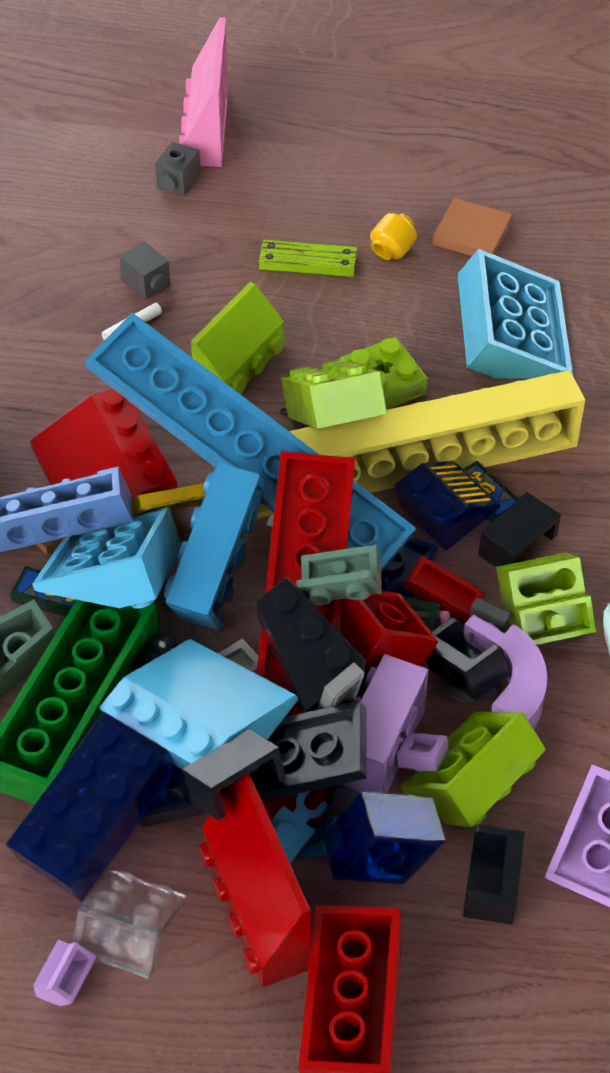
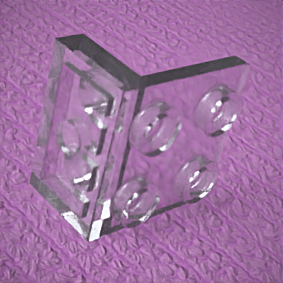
[72,870,186,979]

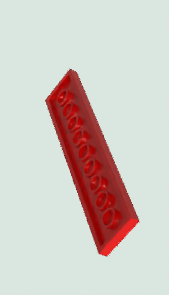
[256,451,355,826]

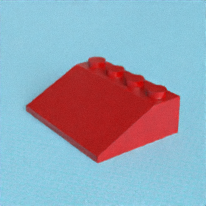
[30,388,178,500]
[198,773,311,987]

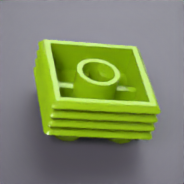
[338,337,428,409]

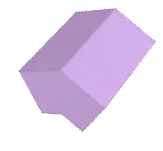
[33,940,96,1006]

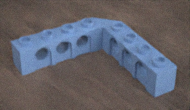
[0,467,133,553]

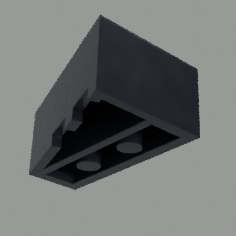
[257,577,366,714]

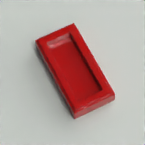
[402,556,485,624]

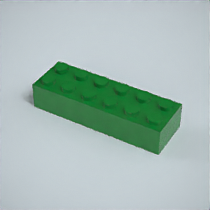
[0,600,159,813]

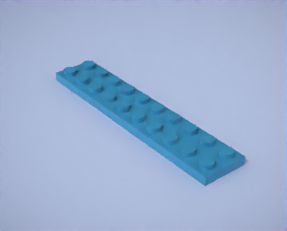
[85,312,416,572]

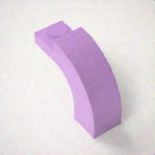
[464,614,547,729]

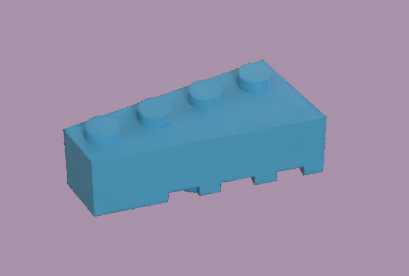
[164,462,266,633]

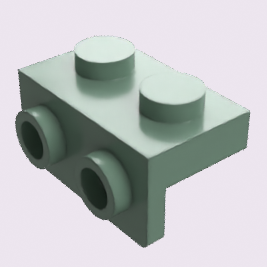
[296,545,382,606]

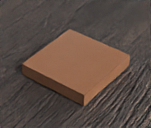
[432,198,512,256]

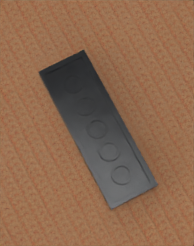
[135,700,367,827]

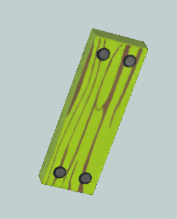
[259,239,357,277]

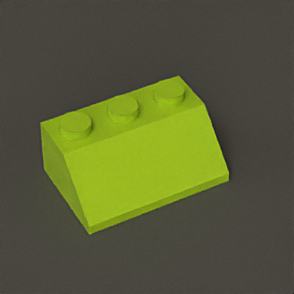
[191,281,286,394]
[400,711,546,828]

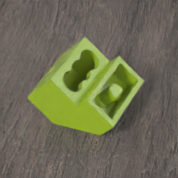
[496,552,596,645]

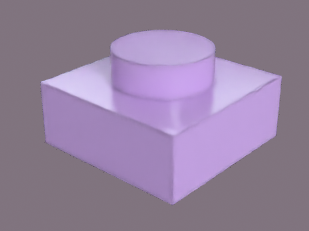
[397,733,449,772]

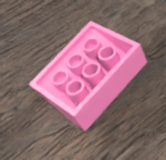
[179,18,229,167]

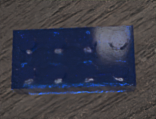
[5,712,178,902]

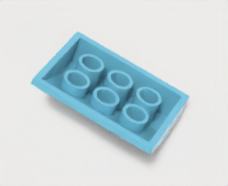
[457,249,573,379]
[32,507,182,609]
[99,639,298,769]

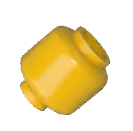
[370,213,417,261]

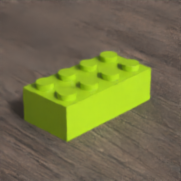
[281,360,387,429]

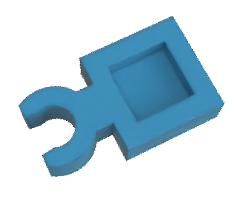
[271,791,327,863]

